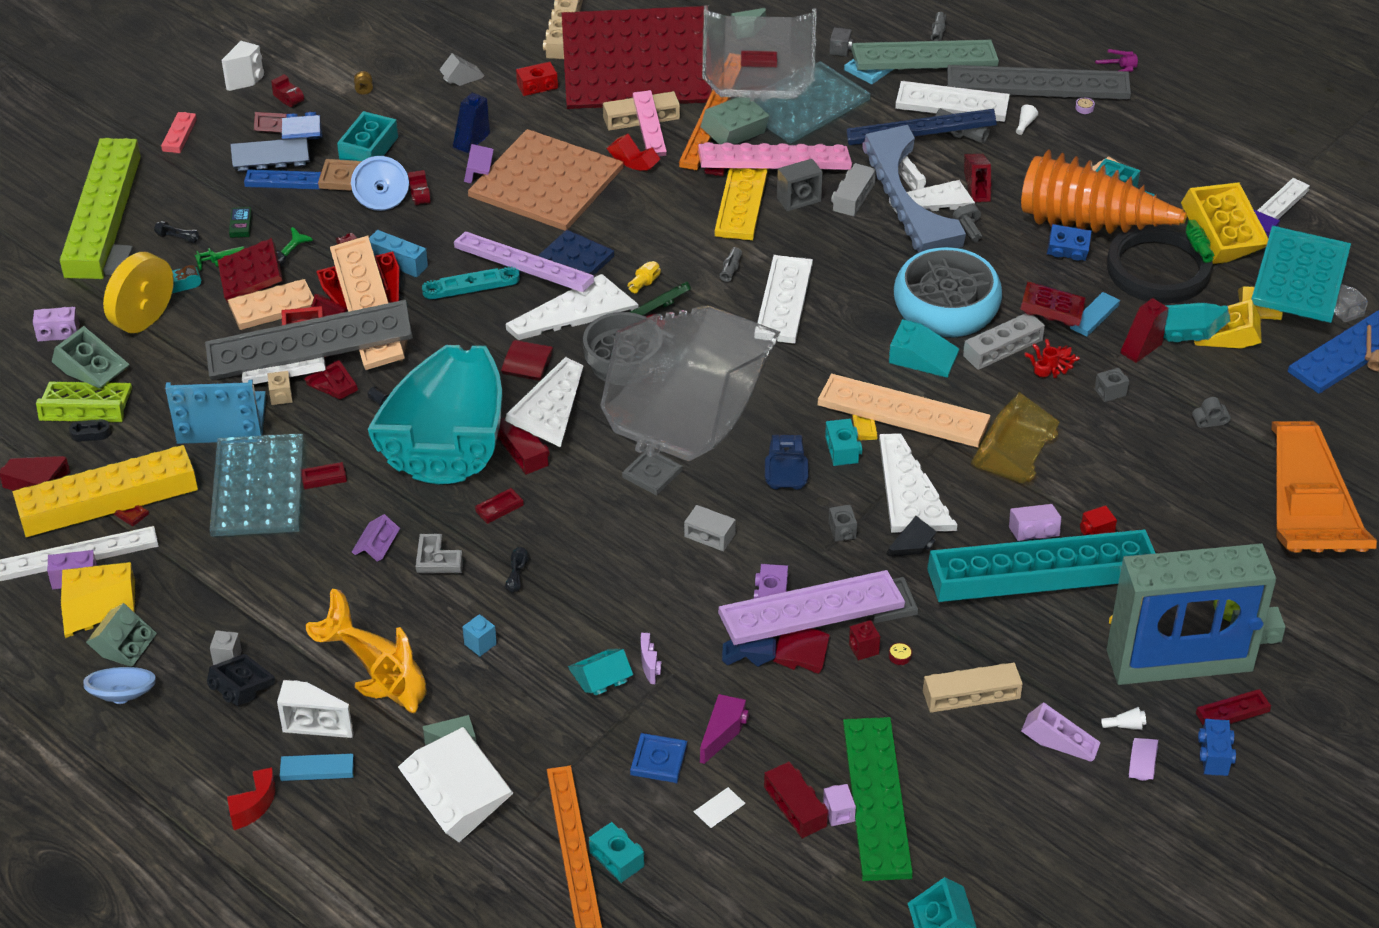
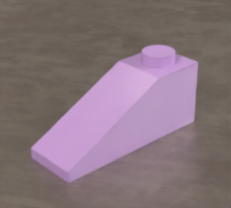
[1021,702,1100,762]

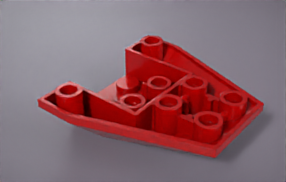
[316,251,399,308]

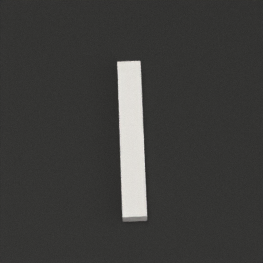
[0,526,159,581]

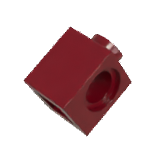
[849,620,880,661]

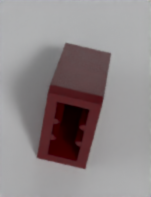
[964,153,991,202]
[1120,298,1169,363]
[0,456,70,491]

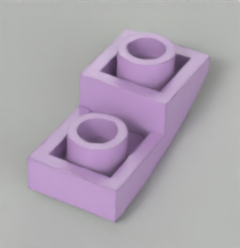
[641,633,661,684]
[1129,738,1158,781]

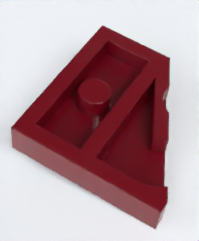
[304,360,358,399]

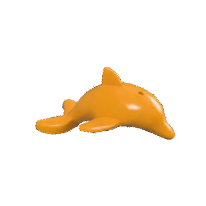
[306,589,427,713]

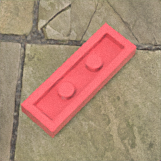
[161,112,197,153]

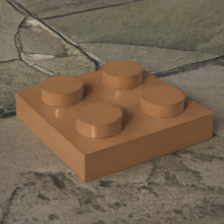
[318,159,362,191]

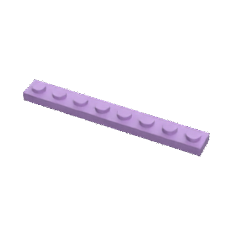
[454,231,594,292]

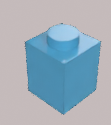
[463,614,497,656]

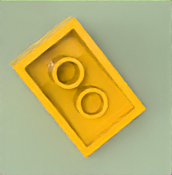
[1194,299,1261,348]

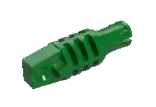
[1185,220,1215,262]

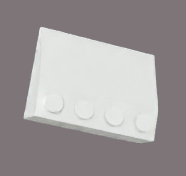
[398,727,513,842]

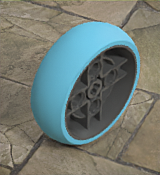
[894,247,1002,337]

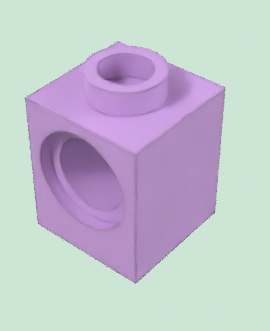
[823,784,856,826]

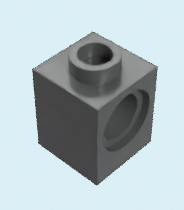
[1094,368,1129,402]
[828,505,857,542]

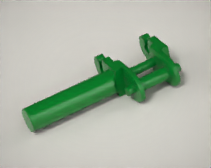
[195,246,244,271]

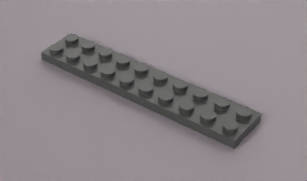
[947,65,1131,100]
[205,300,413,381]

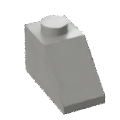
[440,53,484,86]

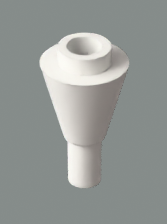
[1016,105,1038,135]
[1101,707,1146,730]

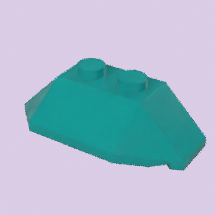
[1163,303,1230,342]

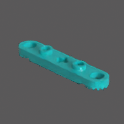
[422,266,520,299]

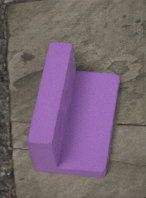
[464,144,493,183]
[352,514,400,561]

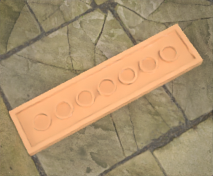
[330,236,405,370]
[818,374,991,447]

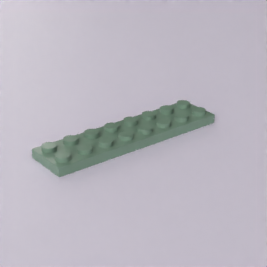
[851,40,999,71]

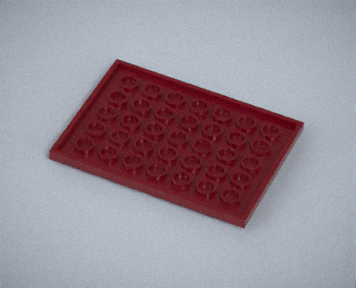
[561,6,712,109]

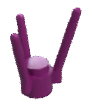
[1095,49,1138,72]

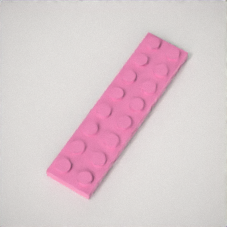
[698,142,852,170]

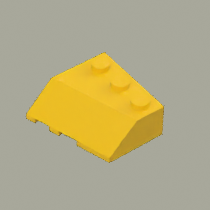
[61,562,135,638]

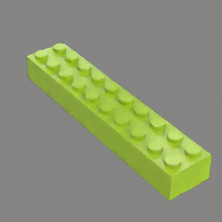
[60,138,141,279]

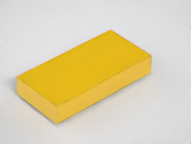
[852,414,877,440]

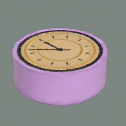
[1075,98,1094,114]

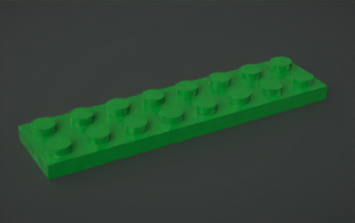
[843,717,912,881]

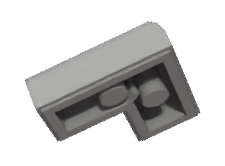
[416,534,463,573]

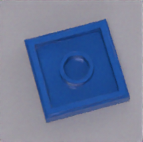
[630,733,687,783]

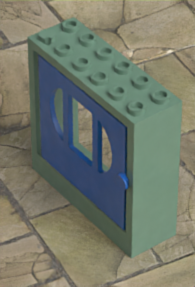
[1106,543,1276,685]

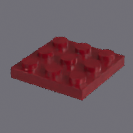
[218,238,283,303]
[1020,281,1085,326]

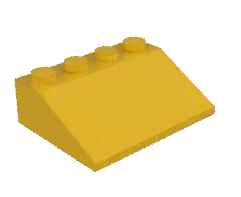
[1181,183,1269,264]

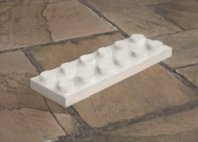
[896,81,1010,122]
[755,255,813,343]

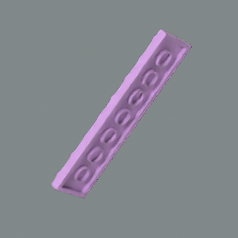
[718,570,905,645]

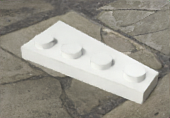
[889,180,975,213]

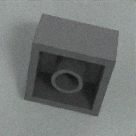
[777,159,822,211]

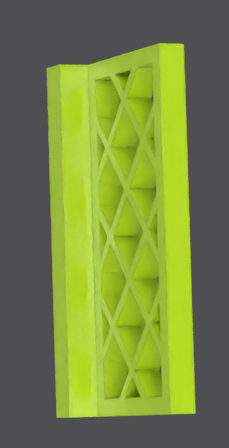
[36,382,132,422]

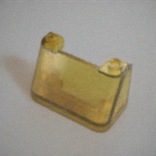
[971,392,1060,483]

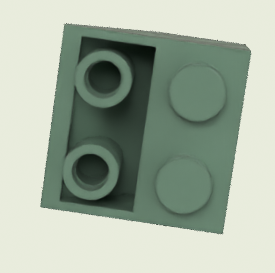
[86,603,157,667]

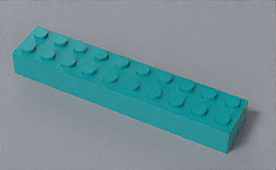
[927,530,1156,602]

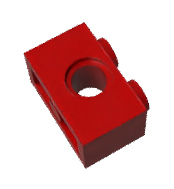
[516,62,558,96]

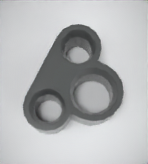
[1192,397,1231,428]

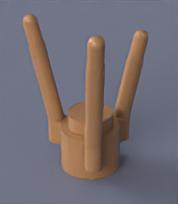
[1365,325,1379,371]

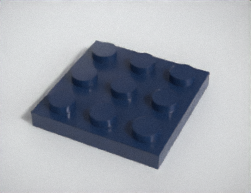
[538,230,614,276]

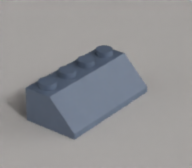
[231,138,310,172]

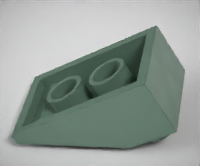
[52,326,129,388]

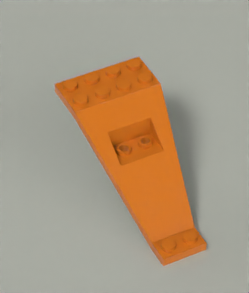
[1271,421,1377,552]

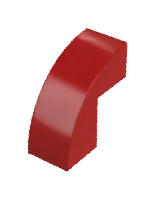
[606,134,660,170]
[227,767,275,830]

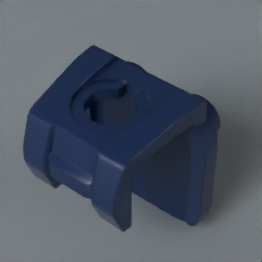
[765,435,808,489]

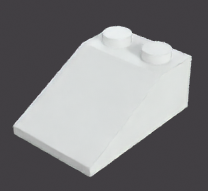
[277,680,353,738]

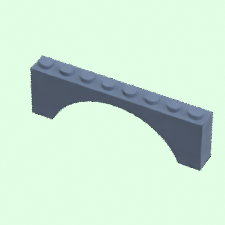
[862,125,966,253]

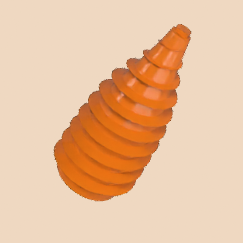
[1021,149,1187,234]

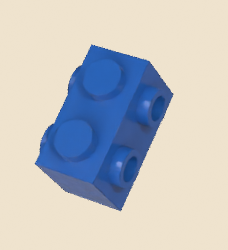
[1047,224,1091,261]
[1198,719,1236,776]

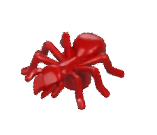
[1024,339,1080,378]

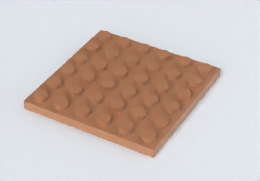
[468,129,624,231]

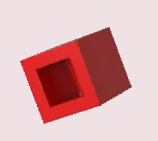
[1080,506,1117,535]

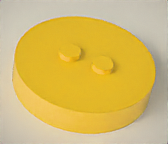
[103,252,173,333]

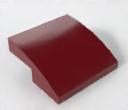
[501,340,553,381]
[773,628,830,674]

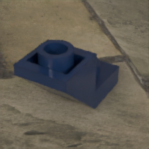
[722,638,776,667]

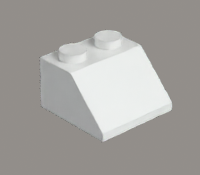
[222,41,264,91]

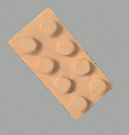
[228,279,314,330]

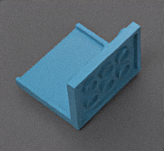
[165,380,266,444]

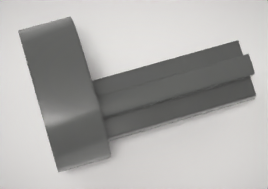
[953,204,982,243]

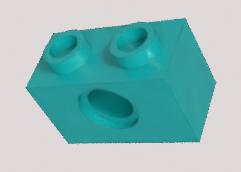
[825,419,862,466]
[589,822,644,883]

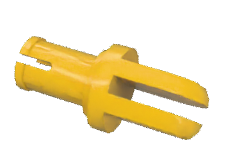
[627,261,661,293]

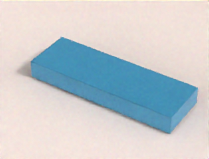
[1070,292,1120,336]
[280,754,354,781]

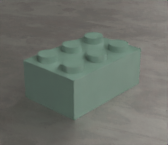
[700,94,770,145]

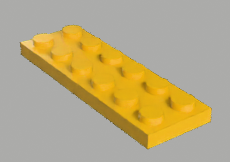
[715,168,769,240]

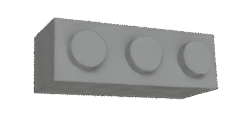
[831,163,876,216]

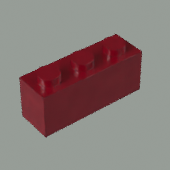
[497,417,550,475]
[764,761,829,838]

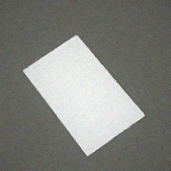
[693,788,746,828]

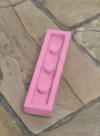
[633,90,667,156]

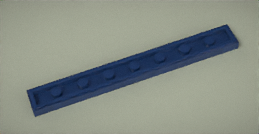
[847,108,997,145]

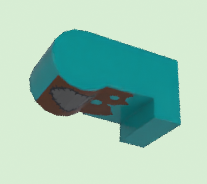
[172,265,201,293]

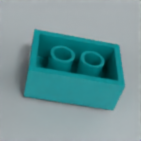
[337,111,398,161]

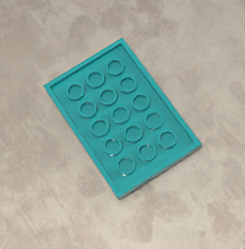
[1251,226,1351,323]

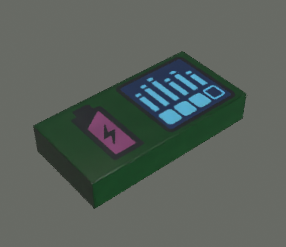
[229,207,252,238]

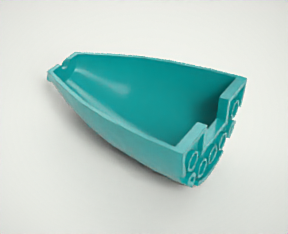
[368,345,502,484]

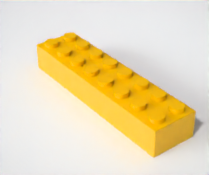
[12,445,198,537]

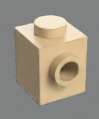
[267,371,292,405]

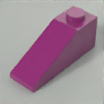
[700,694,749,764]

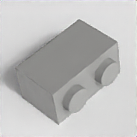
[684,505,736,551]

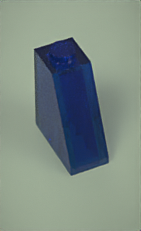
[453,92,490,153]

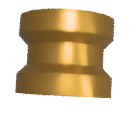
[354,71,373,94]

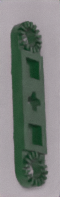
[630,281,691,315]

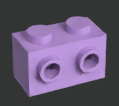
[33,307,79,342]
[1009,504,1061,541]

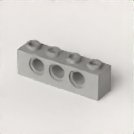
[963,313,1045,370]

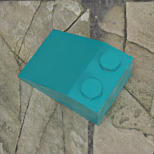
[889,319,959,378]

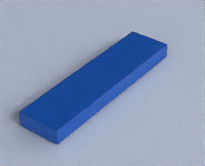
[244,170,321,189]

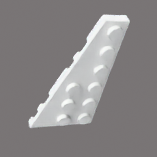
[506,274,638,340]
[505,357,583,447]
[879,434,957,533]

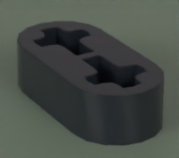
[69,419,111,442]

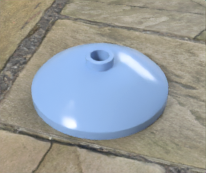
[351,156,409,211]
[83,667,156,704]

